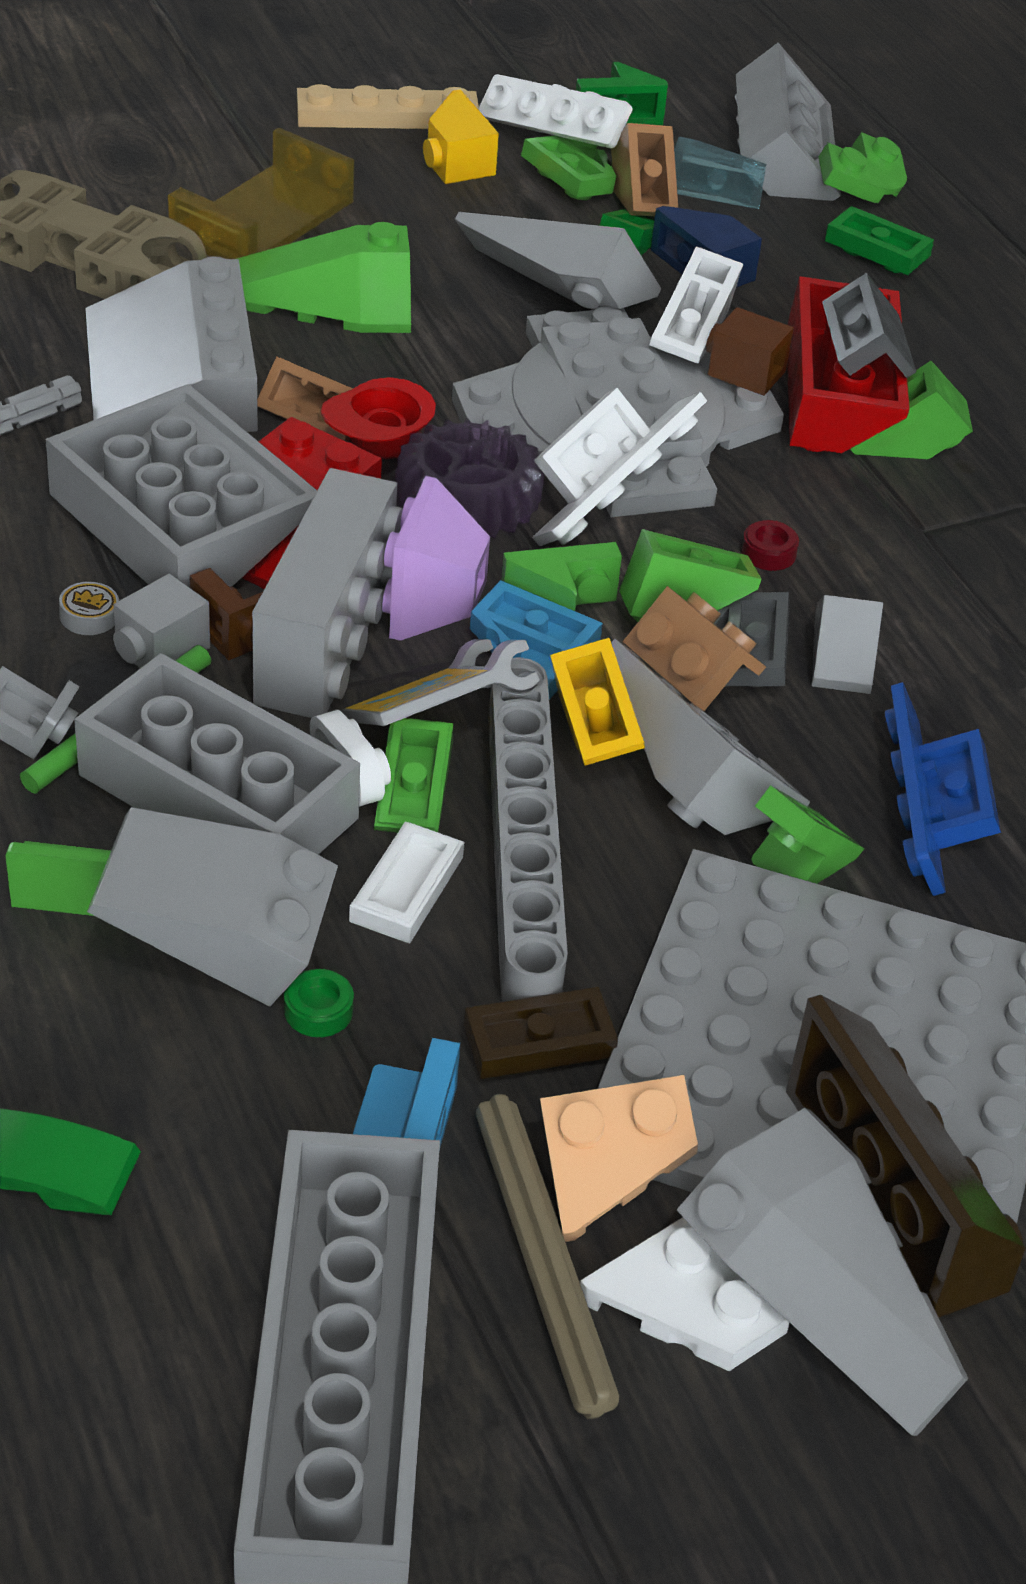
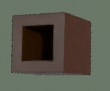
[706,307,794,396]

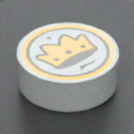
[59,582,119,635]

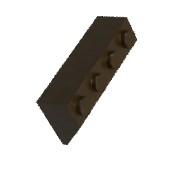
[786,994,1026,1318]

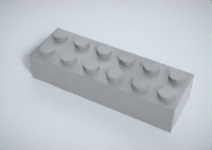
[234,1130,440,1584]

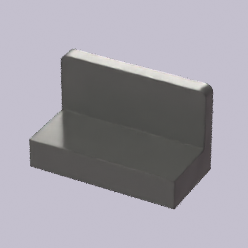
[822,273,916,378]

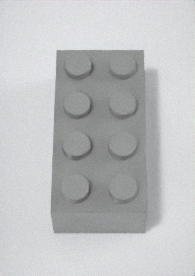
[252,468,403,718]
[74,653,360,855]

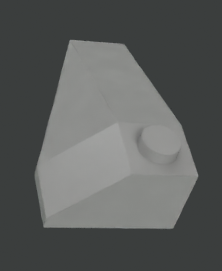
[455,212,661,309]
[611,638,810,835]
[677,1108,969,1436]

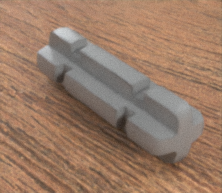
[0,375,82,436]

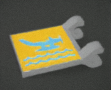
[341,639,540,726]

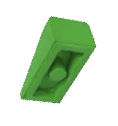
[374,718,453,833]

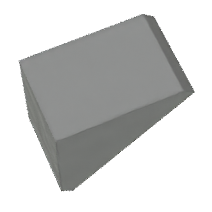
[812,595,883,694]

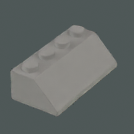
[735,43,841,201]

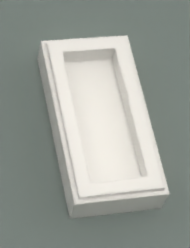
[349,821,464,944]

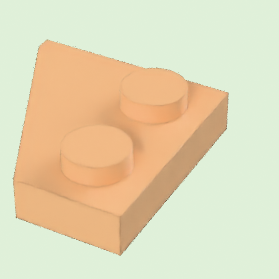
[540,1075,698,1242]

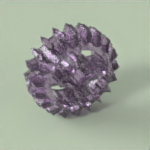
[395,418,545,538]

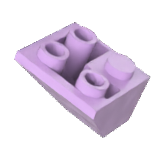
[382,476,490,641]

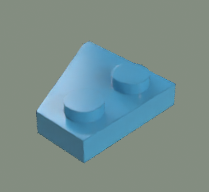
[470,580,603,700]

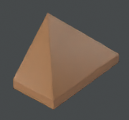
[257,356,353,442]

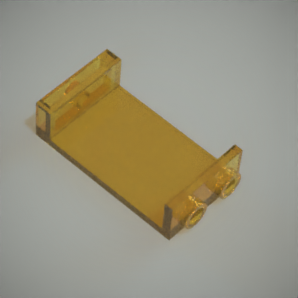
[168,128,354,259]

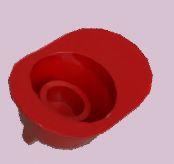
[320,377,436,459]

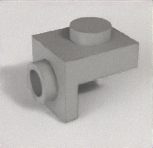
[0,666,80,759]

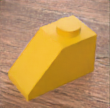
[423,89,499,184]
[550,638,645,766]

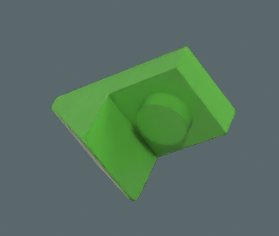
[501,542,622,611]
[752,785,864,884]

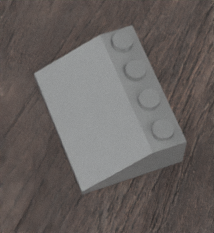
[85,256,258,432]
[46,384,317,588]

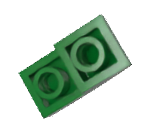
[0,1109,141,1215]

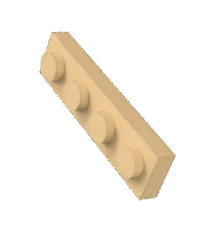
[297,84,479,129]

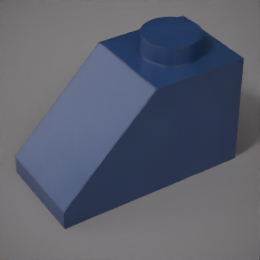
[651,206,762,287]

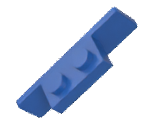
[885,682,1001,896]

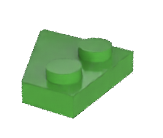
[521,135,617,200]

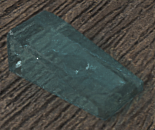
[674,137,767,209]

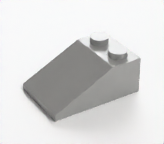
[87,807,338,1007]

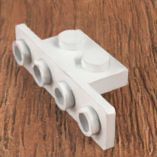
[479,74,633,148]
[532,388,707,546]

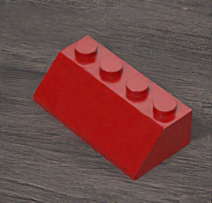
[787,276,910,453]

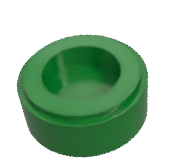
[284,969,354,1037]

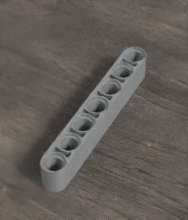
[488,657,568,1002]

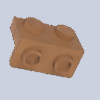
[623,586,766,711]

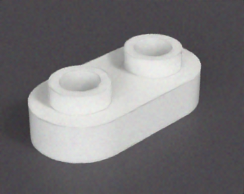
[310,710,391,806]

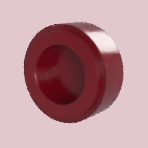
[741,520,799,571]

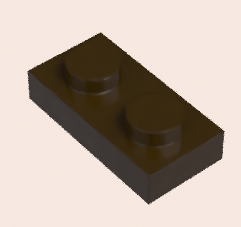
[463,987,618,1079]

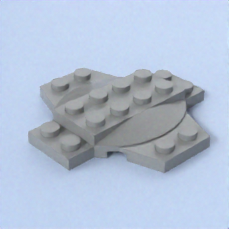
[452,306,784,517]

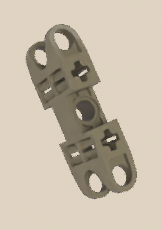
[0,170,207,299]

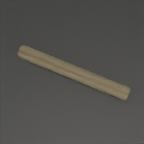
[476,1094,619,1419]

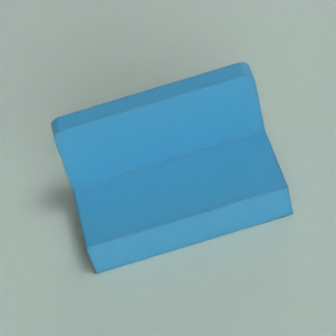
[353,1038,460,1151]

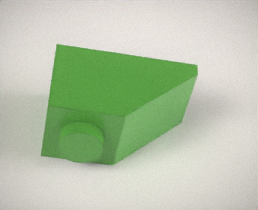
[850,361,973,459]
[619,529,762,622]

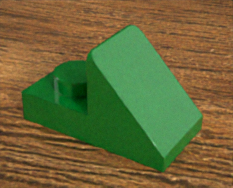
[576,62,668,126]

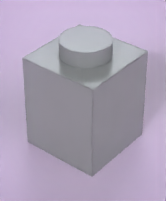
[113,573,210,668]

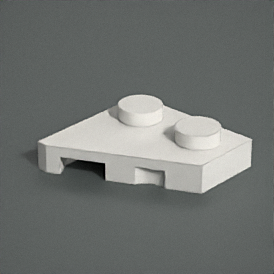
[580,1217,789,1371]

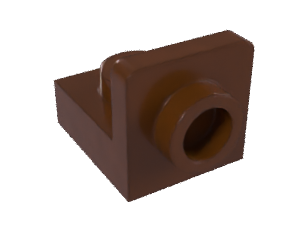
[190,568,263,661]

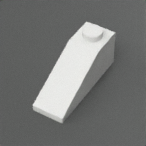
[649,246,743,364]

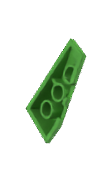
[237,222,411,333]

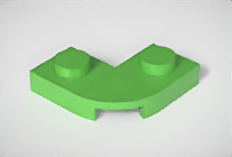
[818,132,907,203]

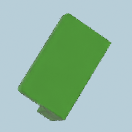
[6,841,111,916]

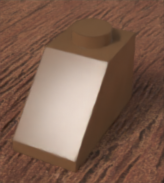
[611,123,678,216]

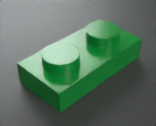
[825,206,934,275]

